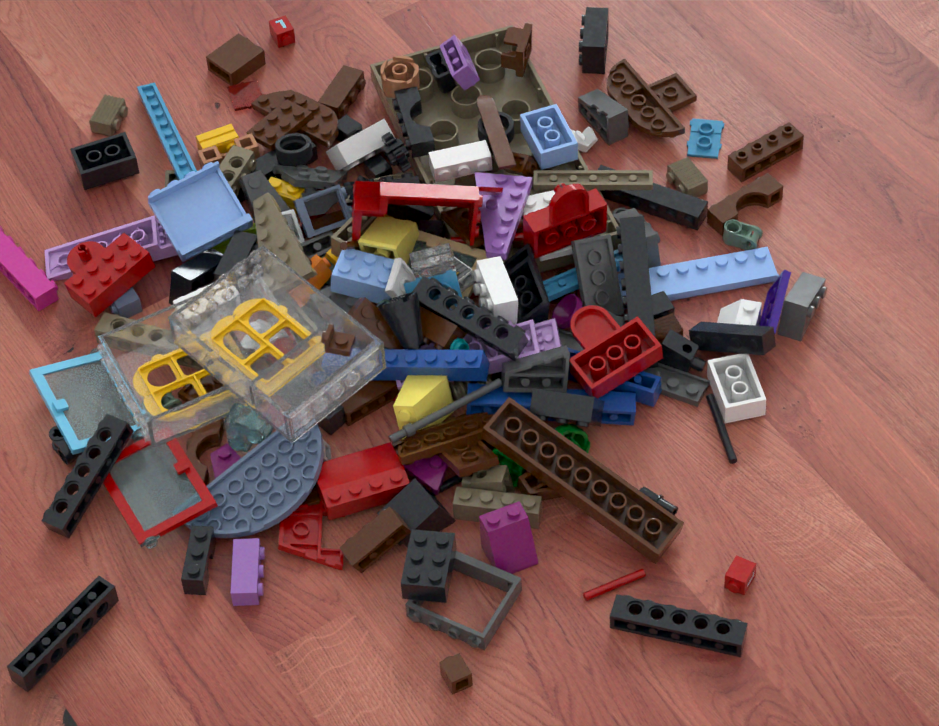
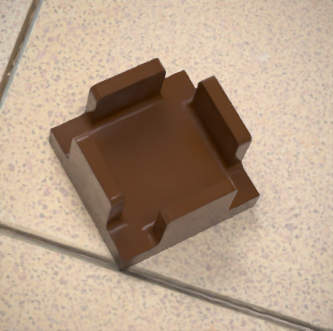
[501,23,532,77]

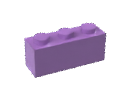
[440,35,480,91]
[231,538,265,606]

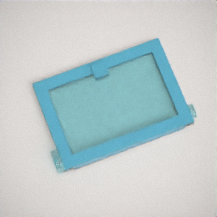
[29,348,153,455]

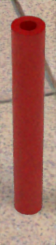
[583,568,646,601]

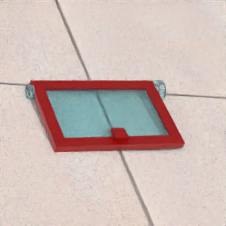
[95,425,218,549]

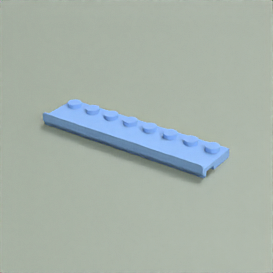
[618,247,779,309]

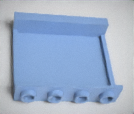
[148,161,253,262]

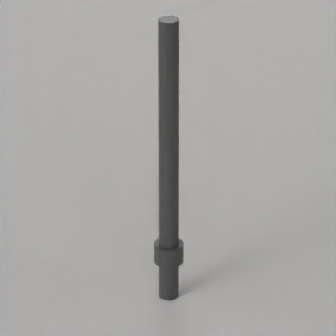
[388,378,503,444]

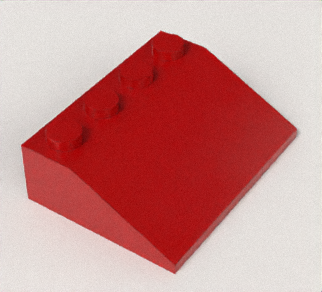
[316,442,410,521]

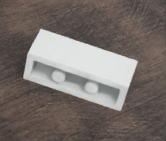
[428,140,492,182]

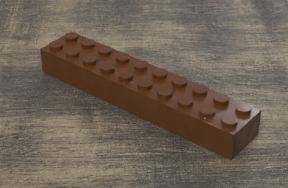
[482,397,684,564]

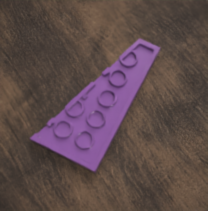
[475,172,533,260]

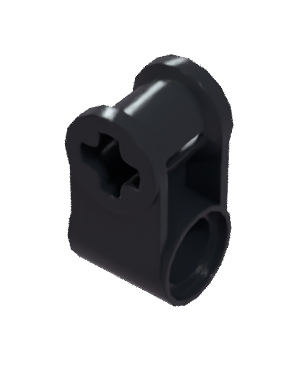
[49,426,83,465]

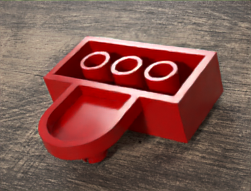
[523,183,607,259]
[64,233,155,318]
[569,305,663,398]

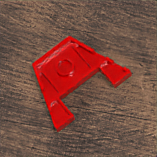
[278,501,345,570]

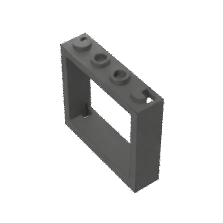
[405,551,522,650]

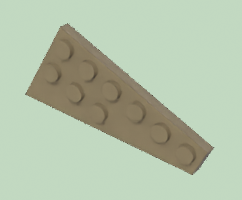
[253,193,318,301]

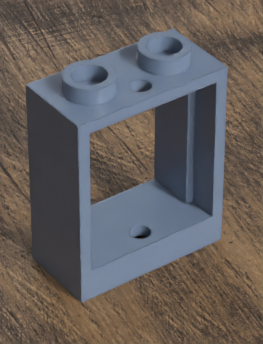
[293,184,352,238]

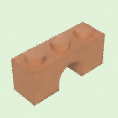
[198,133,260,169]

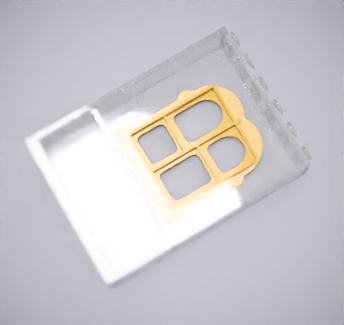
[168,245,386,443]
[97,270,313,448]

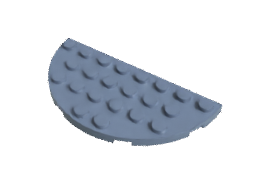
[173,407,324,538]

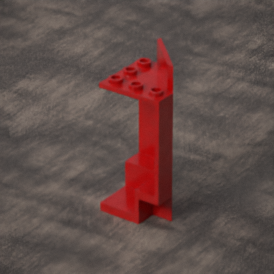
[352,181,503,246]

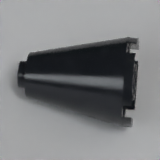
[377,292,424,350]

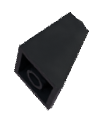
[377,478,456,548]

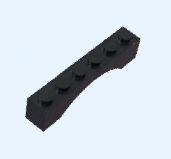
[300,173,419,216]

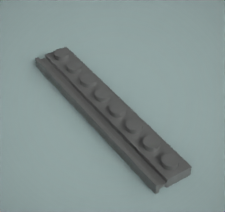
[558,328,710,407]

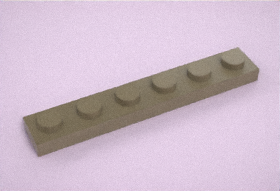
[533,170,653,190]

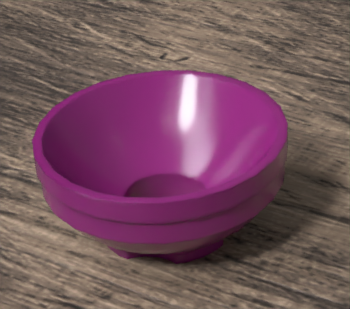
[551,294,583,329]

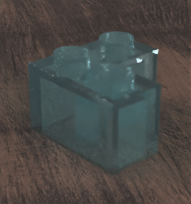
[224,403,275,453]

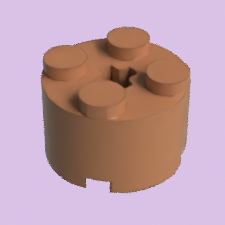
[380,56,420,99]

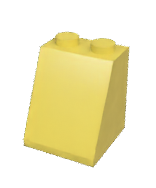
[358,216,419,264]
[393,375,454,439]

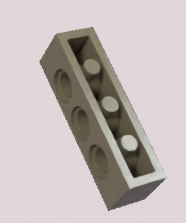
[219,145,257,197]

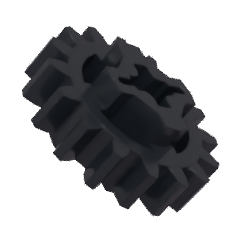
[381,132,411,172]

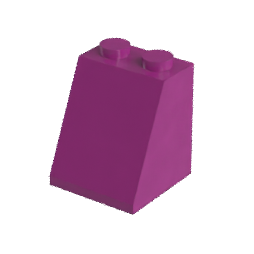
[479,501,539,574]

